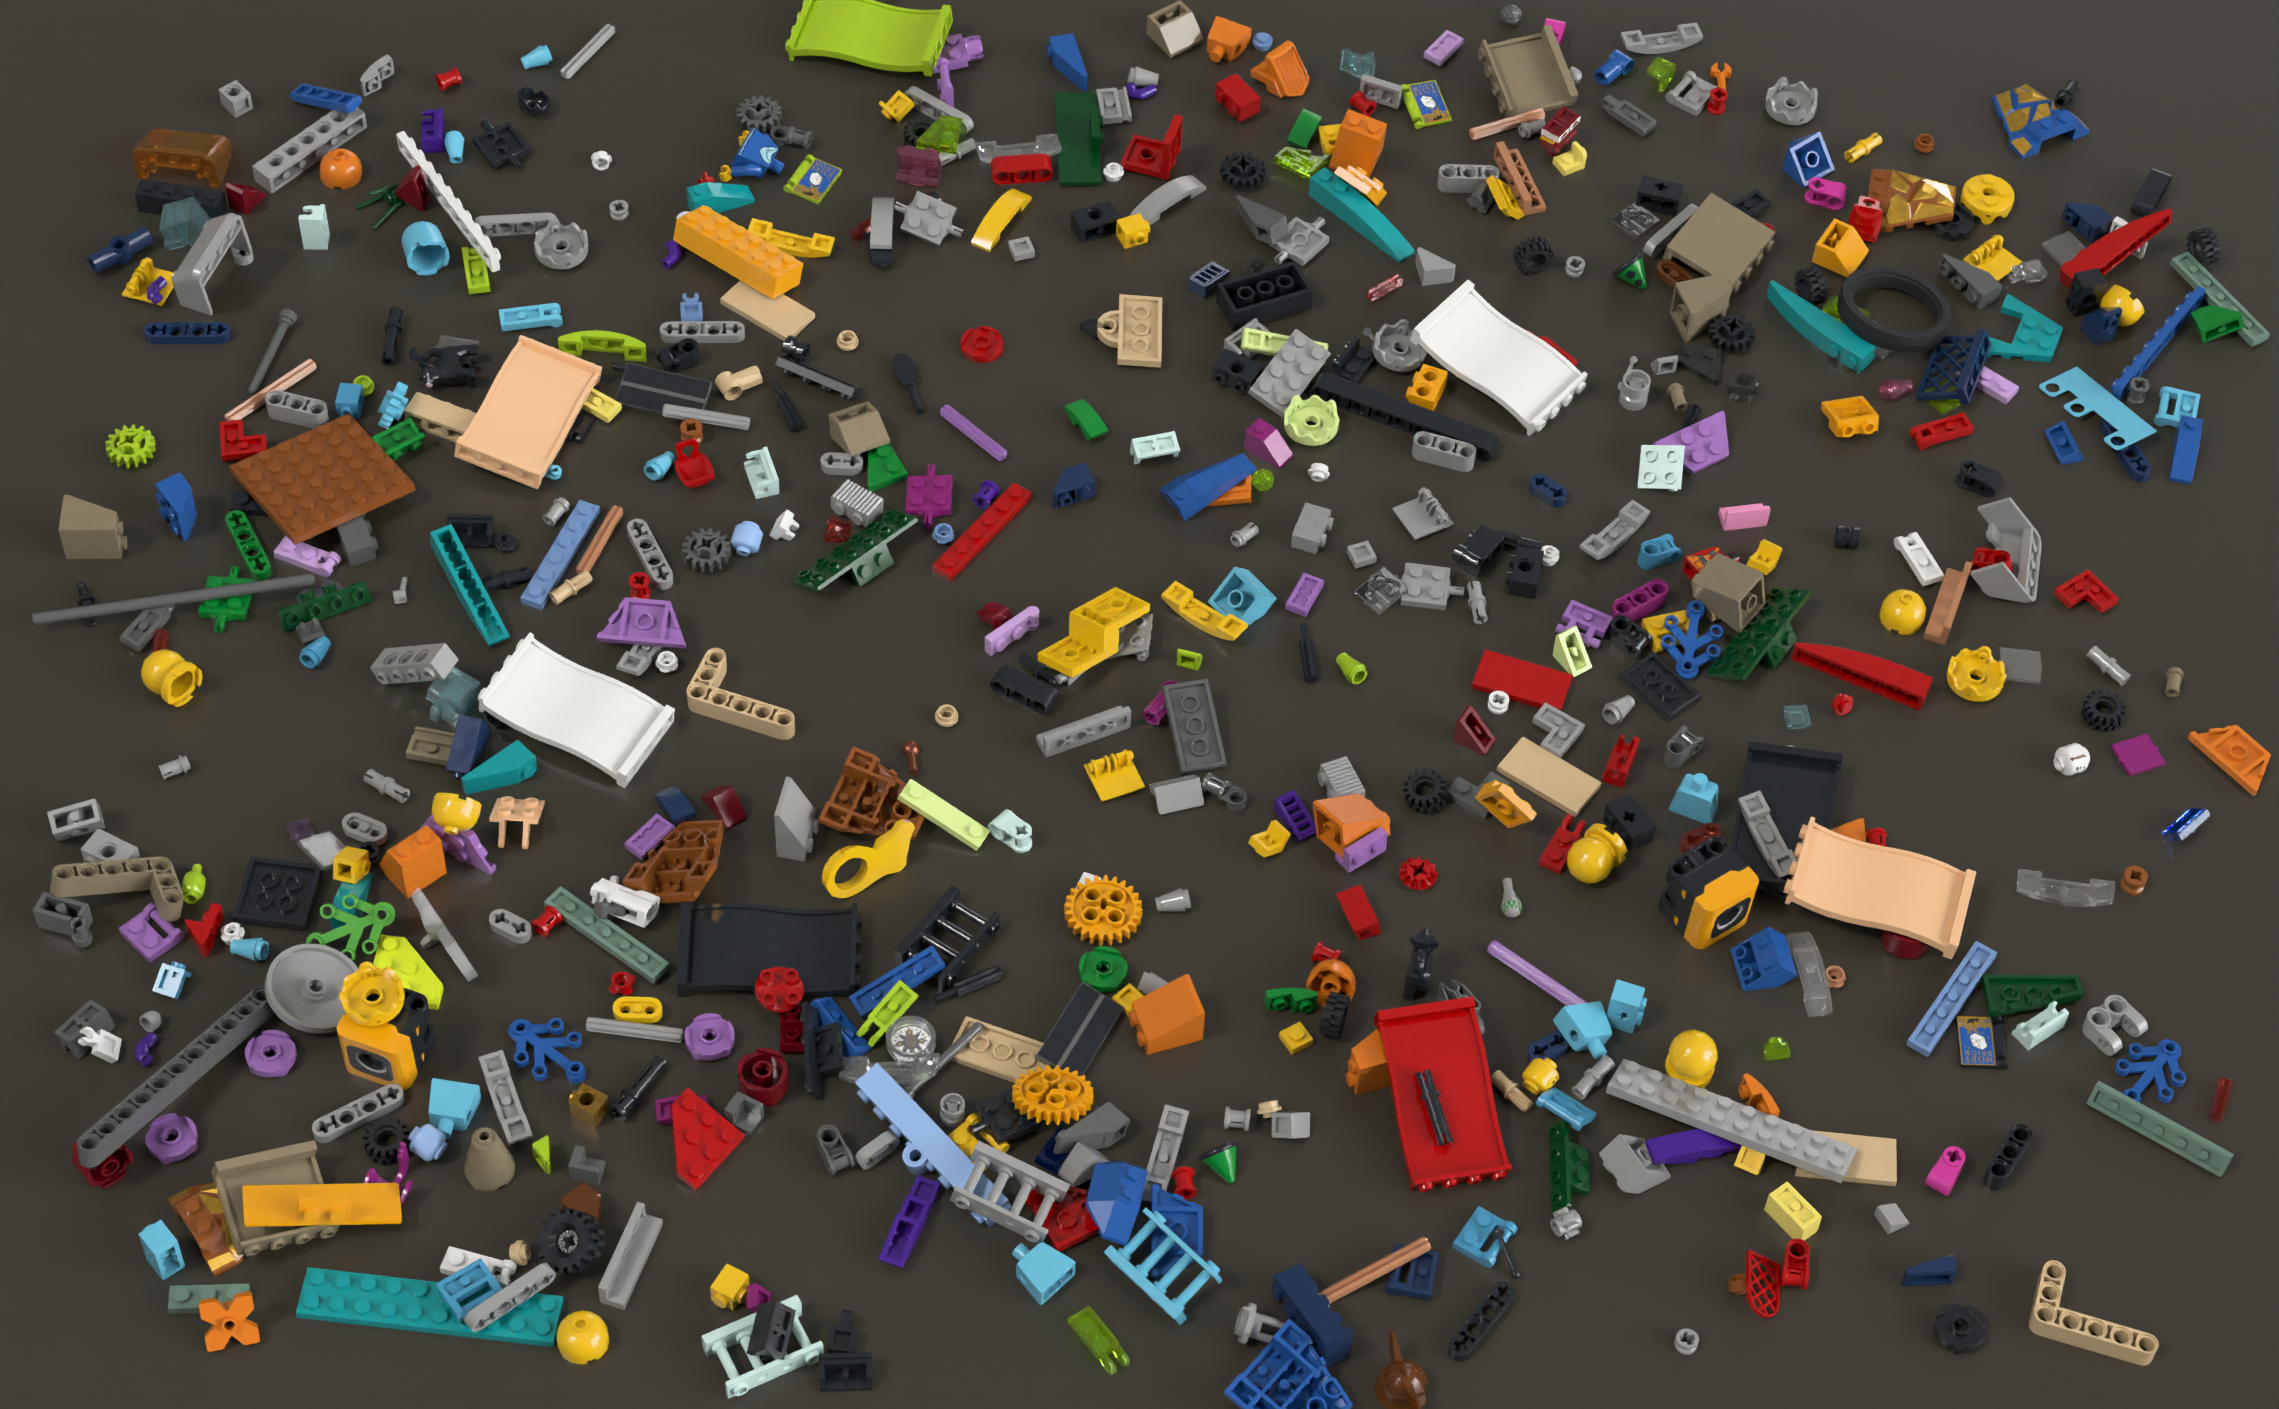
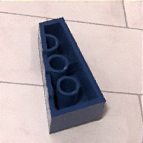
[1271,1263,1354,1368]

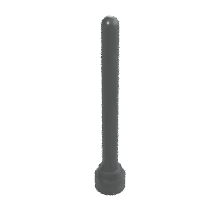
[248,309,297,395]
[901,1022,983,1099]

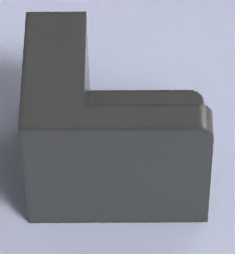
[724,1091,764,1135]
[568,1145,606,1185]

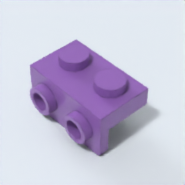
[1335,827,1387,873]

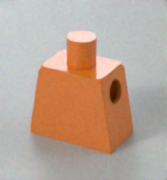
[1207,16,1252,62]

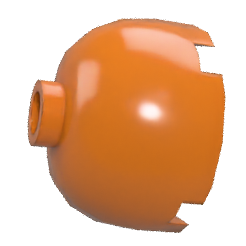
[320,148,362,190]
[1306,959,1356,1007]

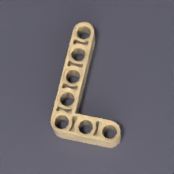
[687,648,795,740]
[2029,1260,2159,1366]

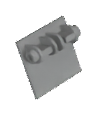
[1392,487,1454,540]
[1107,614,1153,661]

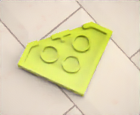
[373,935,444,1010]

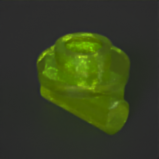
[1251,469,1274,491]
[1763,1036,1791,1061]

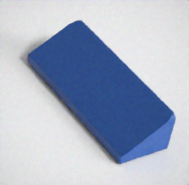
[810,996,871,1063]

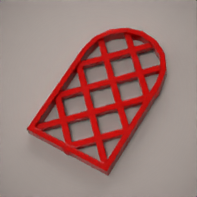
[1746,1250,1780,1319]

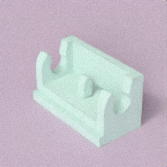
[298,204,330,250]
[1130,431,1180,465]
[744,447,779,499]
[2012,1001,2069,1051]

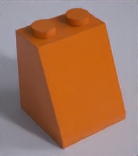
[1329,109,1387,178]
[1312,793,1391,859]
[378,825,447,899]
[1128,974,1205,1055]
[1346,1029,1390,1096]

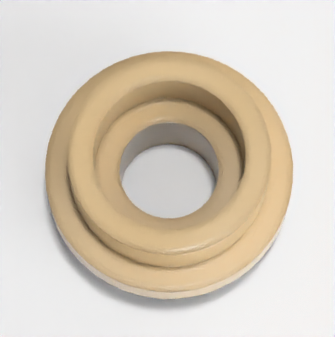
[837,330,859,351]
[935,704,958,727]
[1257,1100,1282,1118]
[509,1240,531,1266]

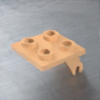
[490,796,545,849]

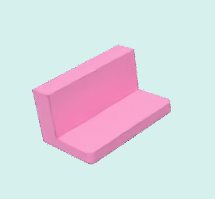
[1718,503,1771,531]

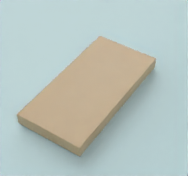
[720,280,815,341]
[1497,737,1601,817]
[950,1016,1046,1083]
[1795,1130,1897,1187]

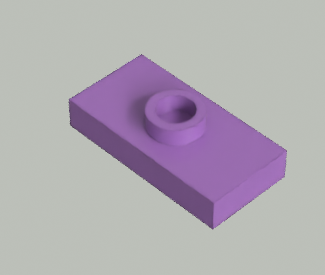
[1285,573,1324,617]
[624,813,675,861]

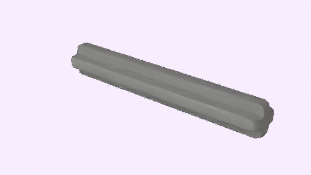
[560,23,615,80]
[662,404,750,430]
[586,1017,684,1043]

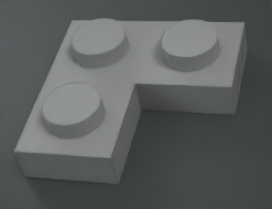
[1532,702,1585,758]

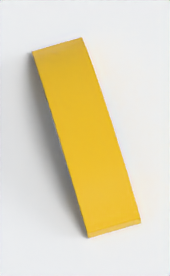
[971,189,1032,252]
[748,218,835,258]
[1161,581,1248,641]

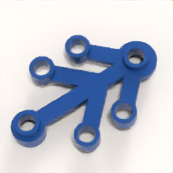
[1660,600,1723,680]
[508,1018,586,1084]
[2115,1039,2186,1103]

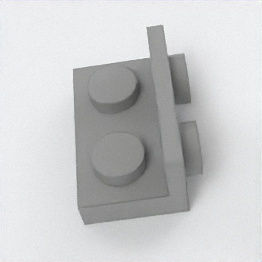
[1360,74,1403,109]

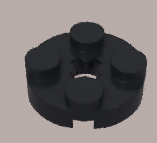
[1930,204,1974,242]
[1933,1303,1986,1355]

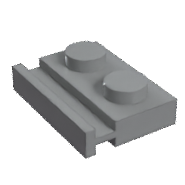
[1096,87,1132,124]

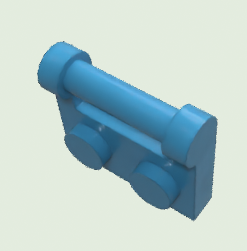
[1536,1087,1597,1131]
[1452,1206,1518,1268]
[435,1258,502,1323]

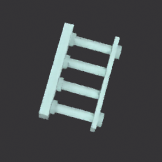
[702,1295,824,1399]

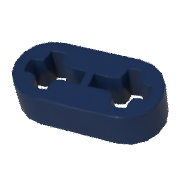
[1529,474,1568,508]
[1527,1031,1570,1063]

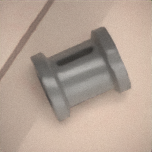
[1223,1106,1251,1132]

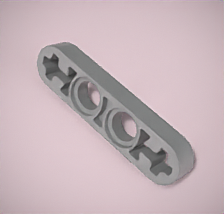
[904,86,974,135]
[1643,203,1699,258]
[474,213,557,237]
[660,321,745,343]
[627,519,674,590]
[312,1084,405,1143]
[464,1263,556,1332]

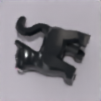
[409,344,478,388]
[1403,928,1440,1001]

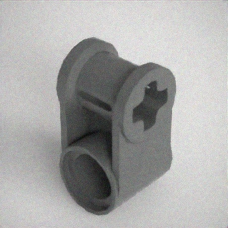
[1663,725,1704,769]
[817,1124,855,1176]

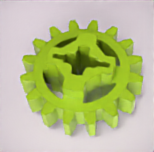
[105,424,156,468]

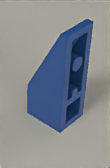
[1046,33,1088,91]
[2169,415,2203,485]

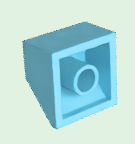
[1208,567,1277,625]

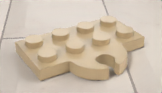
[1097,294,1162,368]

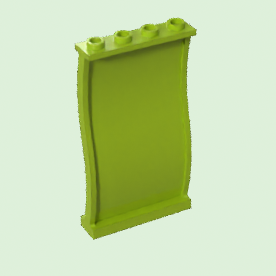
[785,0,953,77]

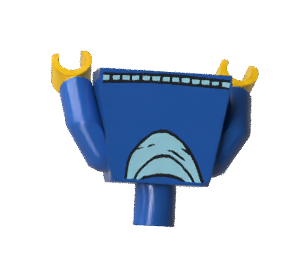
[719,127,785,182]

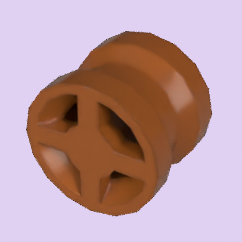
[680,418,703,447]
[2120,866,2148,896]

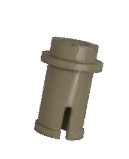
[1667,383,1688,412]
[2165,667,2184,698]

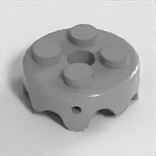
[1765,77,1818,125]
[534,218,589,270]
[1372,319,1427,372]

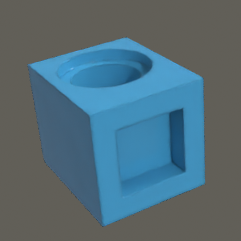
[335,383,365,419]

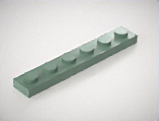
[2170,251,2270,347]
[544,886,670,984]
[2086,1081,2234,1177]

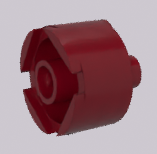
[1881,930,1929,960]
[737,1048,788,1107]
[72,1141,133,1188]

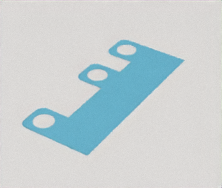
[2039,367,2157,450]

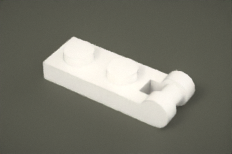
[1894,532,1944,586]
[440,1246,517,1289]

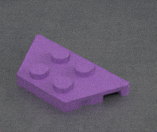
[1653,411,1729,475]
[597,597,686,649]
[420,815,497,875]

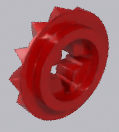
[1399,856,1438,890]

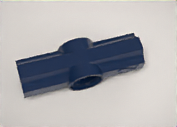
[87,227,154,273]

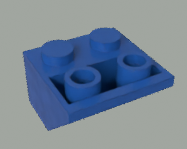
[155,472,197,542]
[1730,927,1798,991]

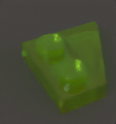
[916,115,963,154]
[1273,146,1330,180]

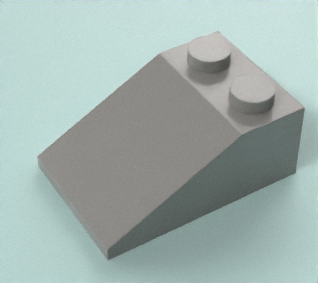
[774,777,819,862]

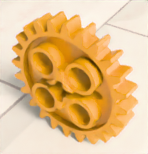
[1064,875,1143,946]
[1012,1065,1093,1125]

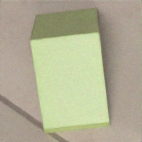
[1552,626,1592,677]

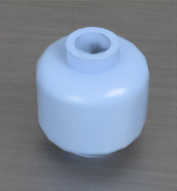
[731,521,763,556]
[408,1124,448,1162]

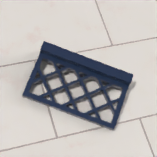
[1916,329,1992,405]

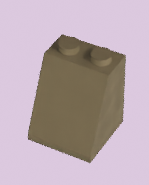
[1670,273,1732,343]
[58,495,127,559]
[1691,553,1765,633]

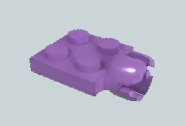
[933,34,984,74]

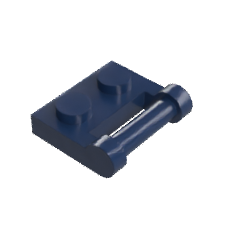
[1385,1244,1439,1301]

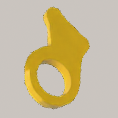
[822,819,915,898]

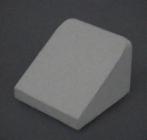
[1651,355,1678,375]
[1874,1203,1909,1234]

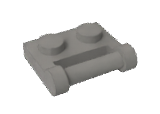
[1665,71,1716,116]

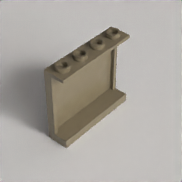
[1478,25,1579,118]
[1663,193,1775,293]
[211,1140,340,1256]

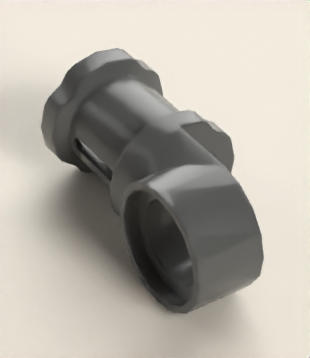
[770,125,813,149]
[1201,772,1247,811]

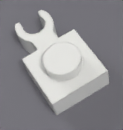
[78,1027,122,1063]

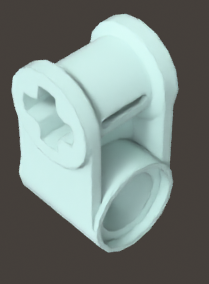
[988,809,1032,853]

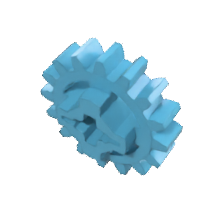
[378,381,409,429]

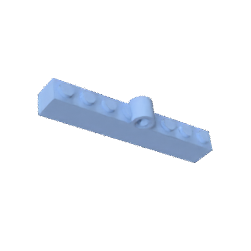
[855,1063,1012,1228]

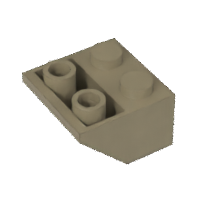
[1146,0,1204,57]
[828,401,890,456]

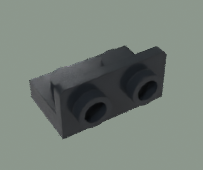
[1332,336,1377,383]

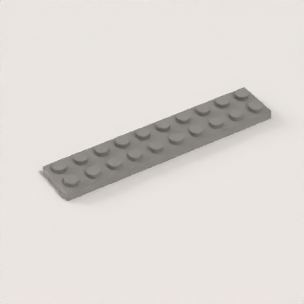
[1606,1059,1857,1184]

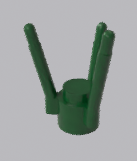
[356,183,403,230]

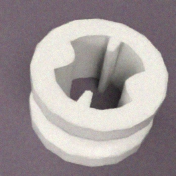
[1488,691,1509,714]

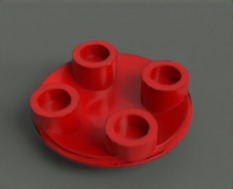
[755,967,804,1013]

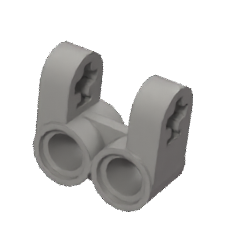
[2082,995,2148,1056]

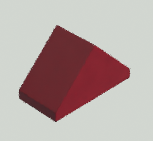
[395,165,430,211]
[225,182,266,216]
[1453,705,1496,755]
[701,785,747,830]

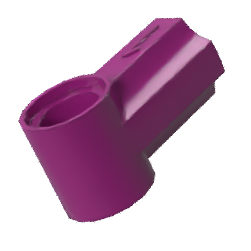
[1143,681,1178,726]

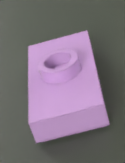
[1423,30,1464,66]

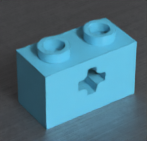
[1607,979,1647,1034]
[139,1220,185,1281]

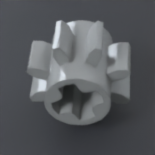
[1550,1206,1582,1240]

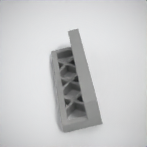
[1036,705,1131,758]
[598,1202,663,1310]

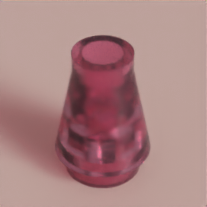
[1879,378,1913,400]

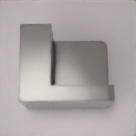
[1272,1111,1310,1138]

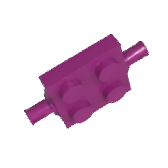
[905,464,953,529]

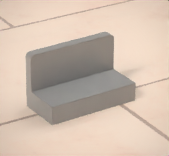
[1149,774,1204,814]

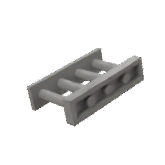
[950,1140,1070,1243]

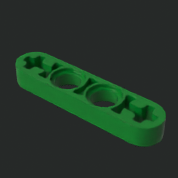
[225,510,271,581]

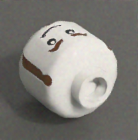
[2053,743,2090,776]

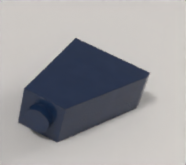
[446,715,492,780]

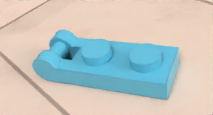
[499,303,563,331]

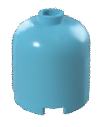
[402,221,450,276]

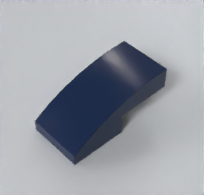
[654,786,696,826]

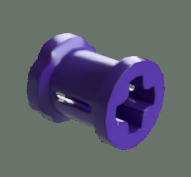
[972,480,1000,510]

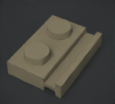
[406,726,455,766]

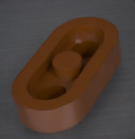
[1656,260,1693,290]

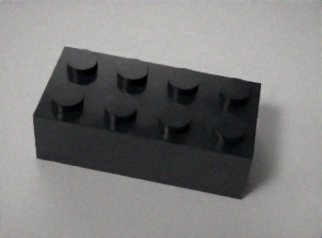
[1216,261,1313,331]

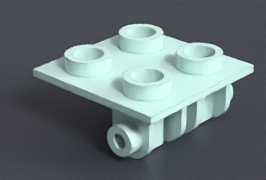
[1638,445,1685,492]

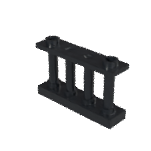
[895,885,1000,992]

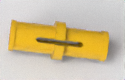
[1844,133,1882,163]

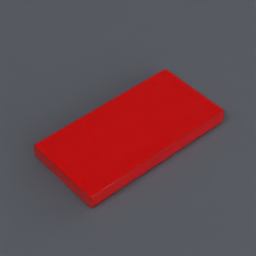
[1472,649,1573,711]

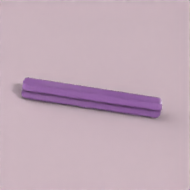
[940,404,1007,461]

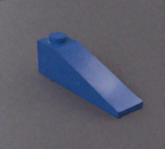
[1159,453,1257,521]

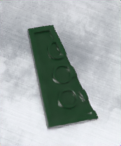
[1981,974,2083,1018]

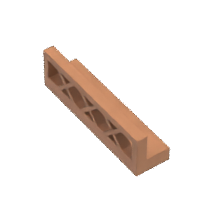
[1494,141,1546,215]
[1923,561,1973,645]

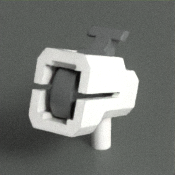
[590,876,660,928]

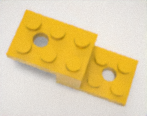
[1038,587,1150,678]

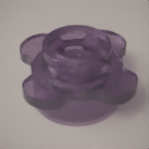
[286,818,314,842]

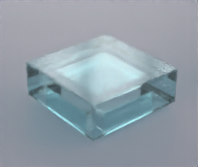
[1783,705,1811,729]

